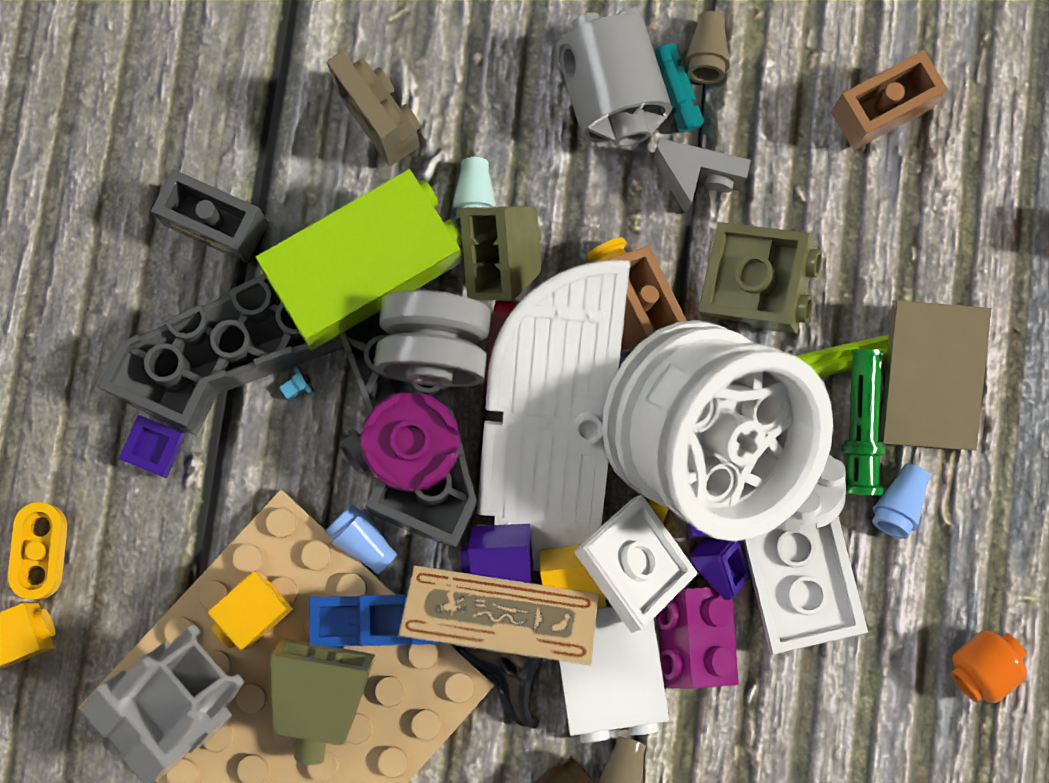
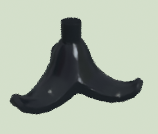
[455,644,542,729]

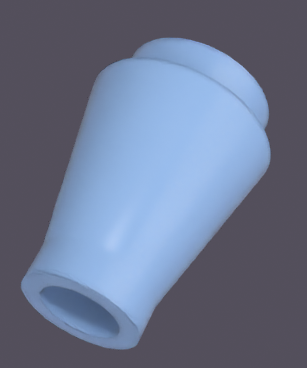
[872,464,931,539]
[325,504,397,575]

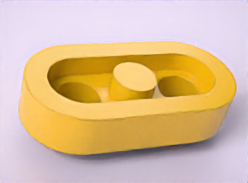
[8,502,67,600]

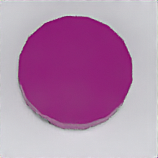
[361,393,460,492]

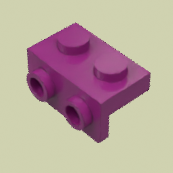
[656,588,739,689]

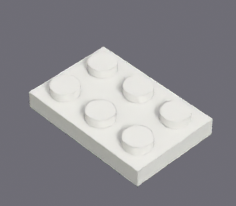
[742,516,868,654]

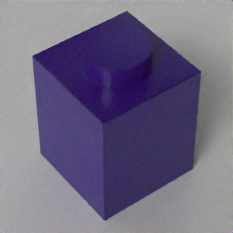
[461,524,534,584]

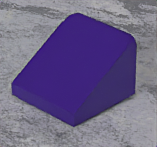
[689,537,751,600]

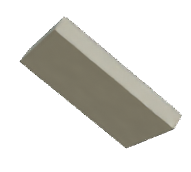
[879,300,991,451]

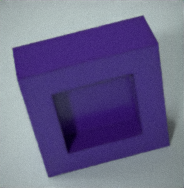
[118,415,186,478]

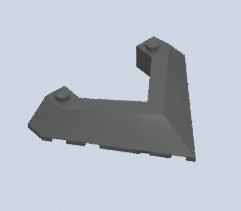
[97,274,477,548]

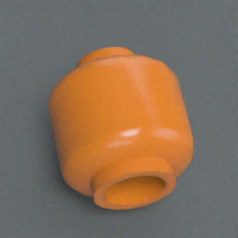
[950,630,1027,704]

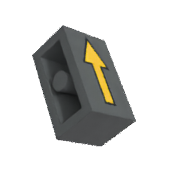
[151,169,268,264]

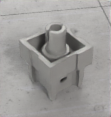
[80,624,245,783]

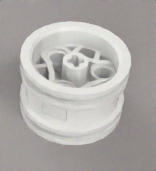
[602,320,833,541]

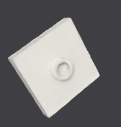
[574,494,698,633]

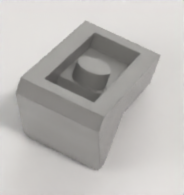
[653,138,751,213]

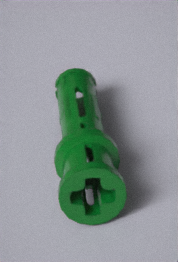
[841,349,886,495]

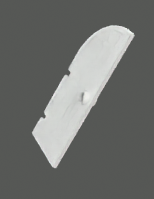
[476,260,630,571]

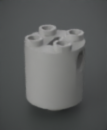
[556,8,672,148]

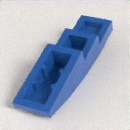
[309,594,449,647]

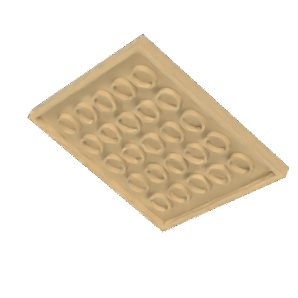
[78,489,495,783]

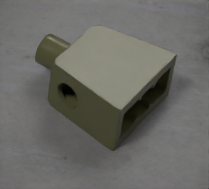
[459,206,541,301]
[271,638,375,765]

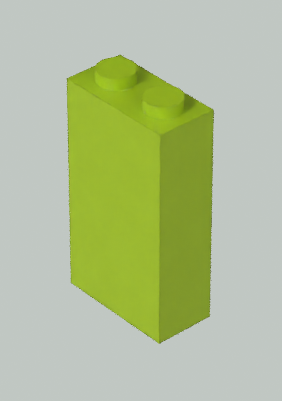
[256,169,463,351]

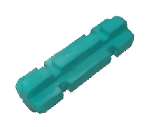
[654,43,704,133]

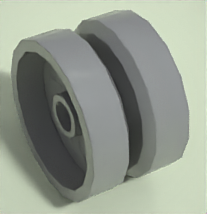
[374,291,491,387]

